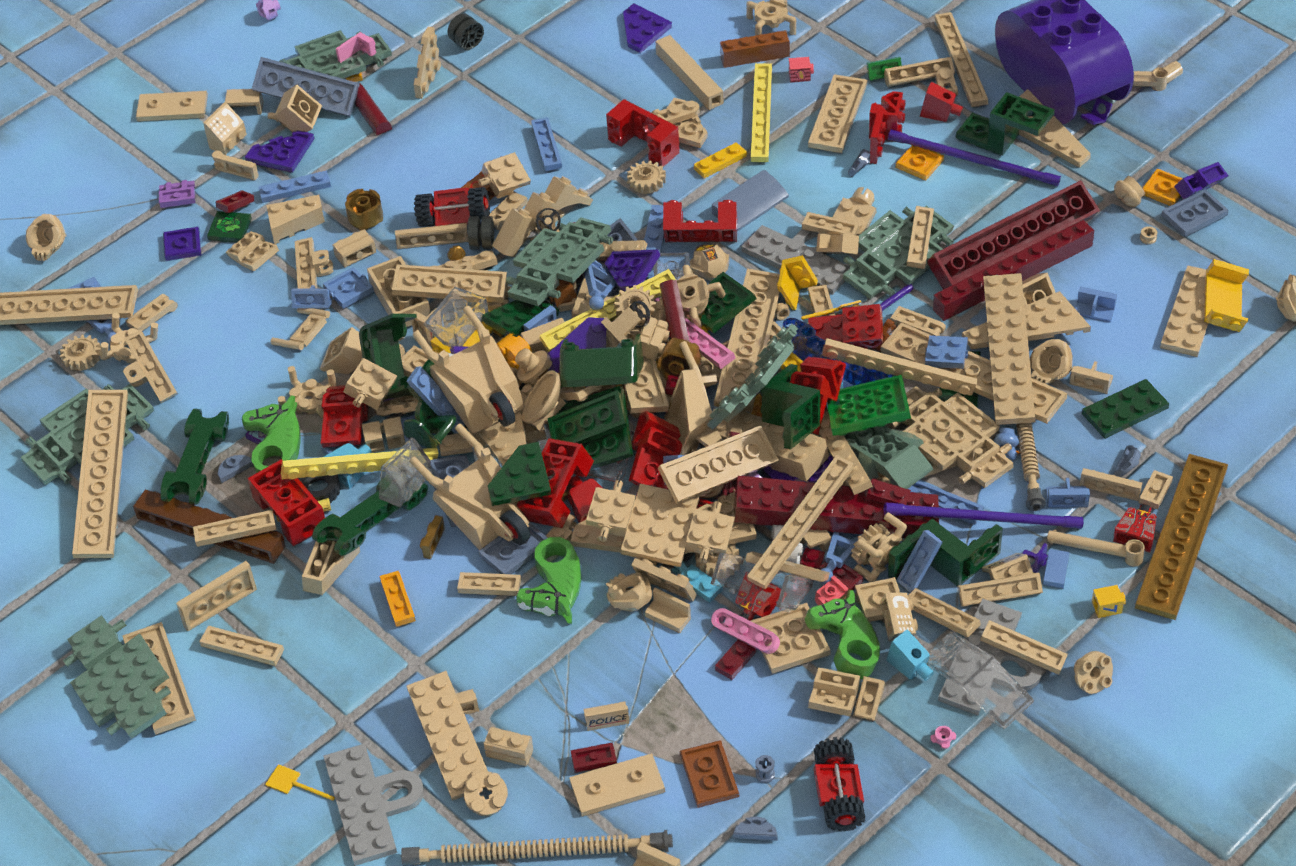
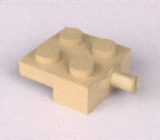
[478,152,531,199]
[344,358,397,410]
[808,667,860,717]

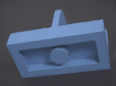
[291,285,333,308]
[1075,286,1117,323]
[1046,478,1090,508]

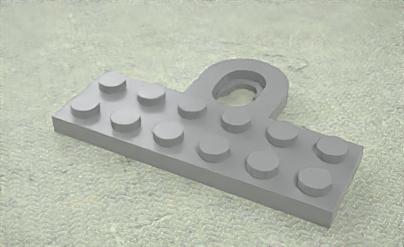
[742,225,850,295]
[938,599,1042,715]
[323,743,424,866]

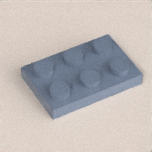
[1161,189,1229,237]
[478,522,548,574]

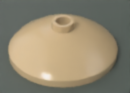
[521,370,561,424]

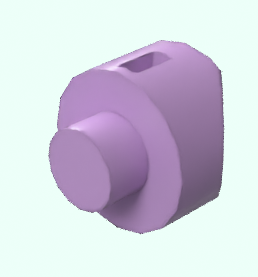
[256,0,281,20]

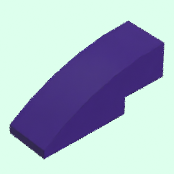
[1174,162,1228,200]

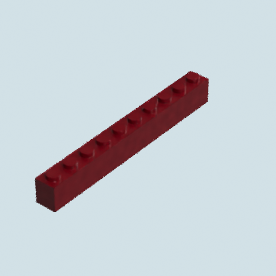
[933,220,1095,321]

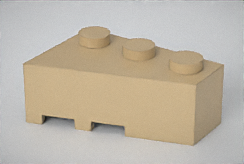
[266,195,325,244]
[302,540,360,595]

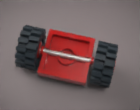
[414,187,490,227]
[813,737,866,832]

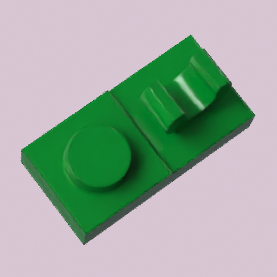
[866,57,902,81]

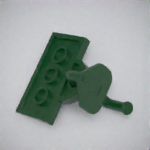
[404,360,467,448]

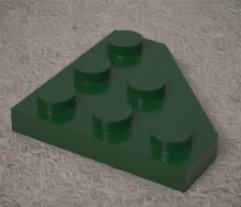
[701,272,757,333]
[488,442,551,506]

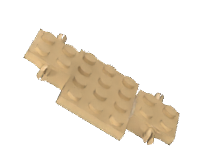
[889,386,1014,488]
[586,480,735,567]

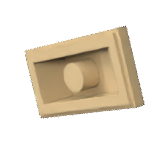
[853,676,885,721]

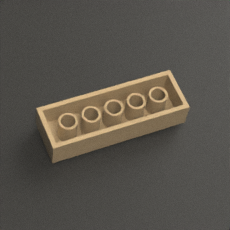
[716,411,829,481]

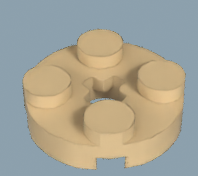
[464,771,508,816]

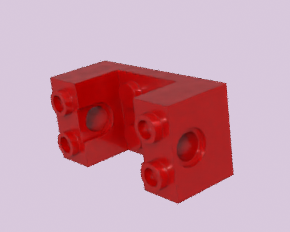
[606,99,680,167]
[663,200,737,242]
[517,438,594,528]
[248,459,325,547]

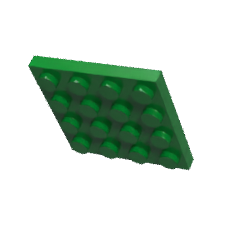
[827,375,911,436]

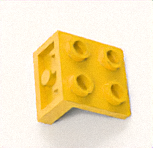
[777,255,818,311]

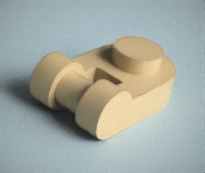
[936,68,958,96]

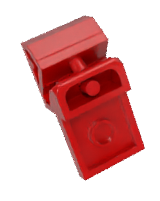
[869,91,906,164]
[808,304,883,355]
[790,357,846,435]
[321,385,368,448]
[629,411,683,488]

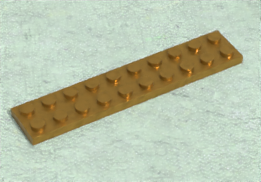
[1135,454,1228,620]

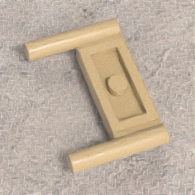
[270,308,330,350]

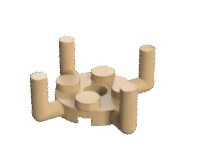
[746,0,796,36]
[659,265,726,328]
[100,313,158,363]
[278,366,337,419]
[854,512,907,582]

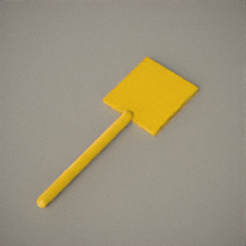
[801,300,861,320]
[265,764,335,801]

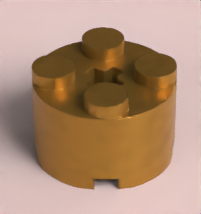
[345,189,383,231]
[657,338,701,379]

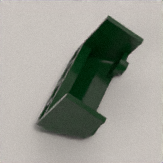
[359,314,417,399]
[560,334,644,387]

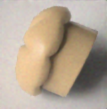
[1114,176,1145,207]

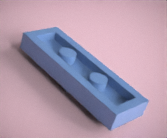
[896,530,943,593]

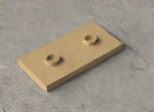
[136,91,208,121]
[176,561,257,632]
[569,753,665,817]

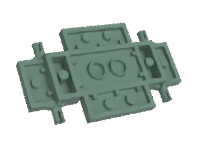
[279,30,392,79]
[843,206,954,300]
[506,217,613,306]
[706,324,798,430]
[21,384,154,485]
[63,615,172,739]

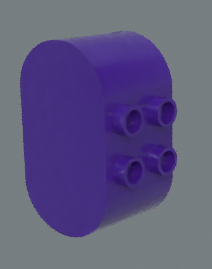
[995,0,1134,124]

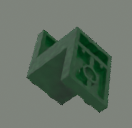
[956,92,1054,156]
[760,364,820,450]
[888,519,1003,587]

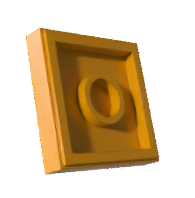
[895,145,944,181]
[1143,169,1183,206]

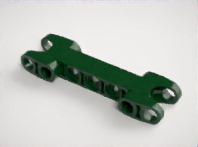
[161,408,229,505]
[312,470,428,556]

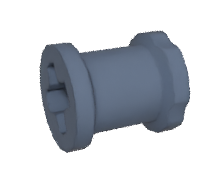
[755,755,775,783]

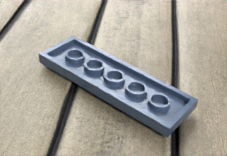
[251,57,360,117]

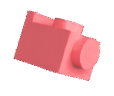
[815,576,849,605]

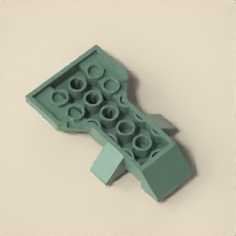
[815,426,933,489]

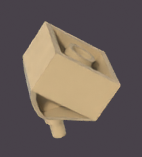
[268,84,322,132]

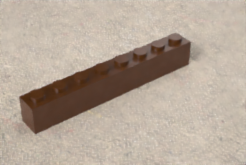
[133,489,286,564]

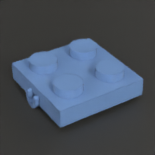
[323,267,374,309]
[925,335,968,369]

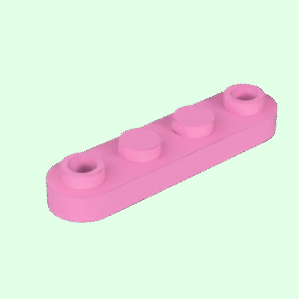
[711,608,780,654]

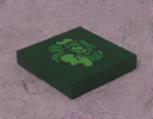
[207,211,252,243]

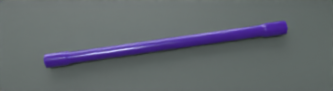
[888,130,1061,187]
[884,503,1084,529]

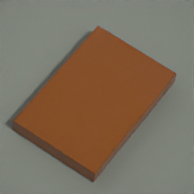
[680,740,739,808]

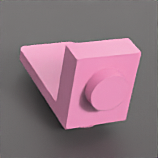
[336,32,376,63]

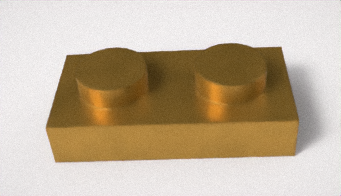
[420,515,445,559]

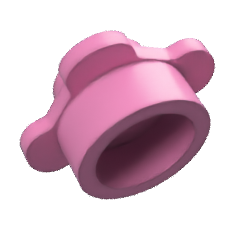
[930,726,956,749]

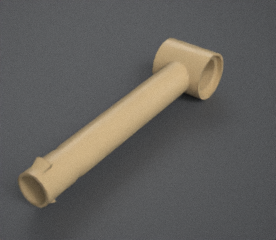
[1047,530,1144,567]

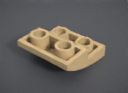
[226,231,279,271]

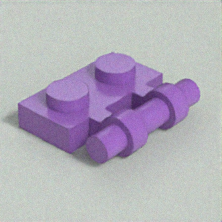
[159,180,196,208]

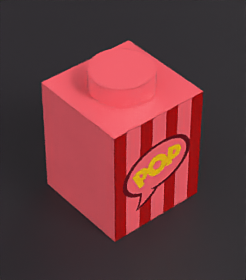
[789,57,814,82]

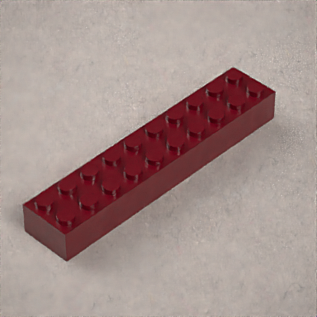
[927,180,1100,290]
[734,475,939,539]

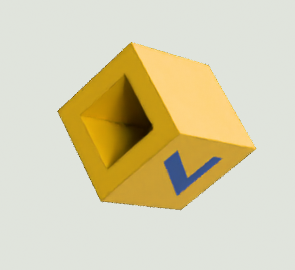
[1092,585,1126,618]

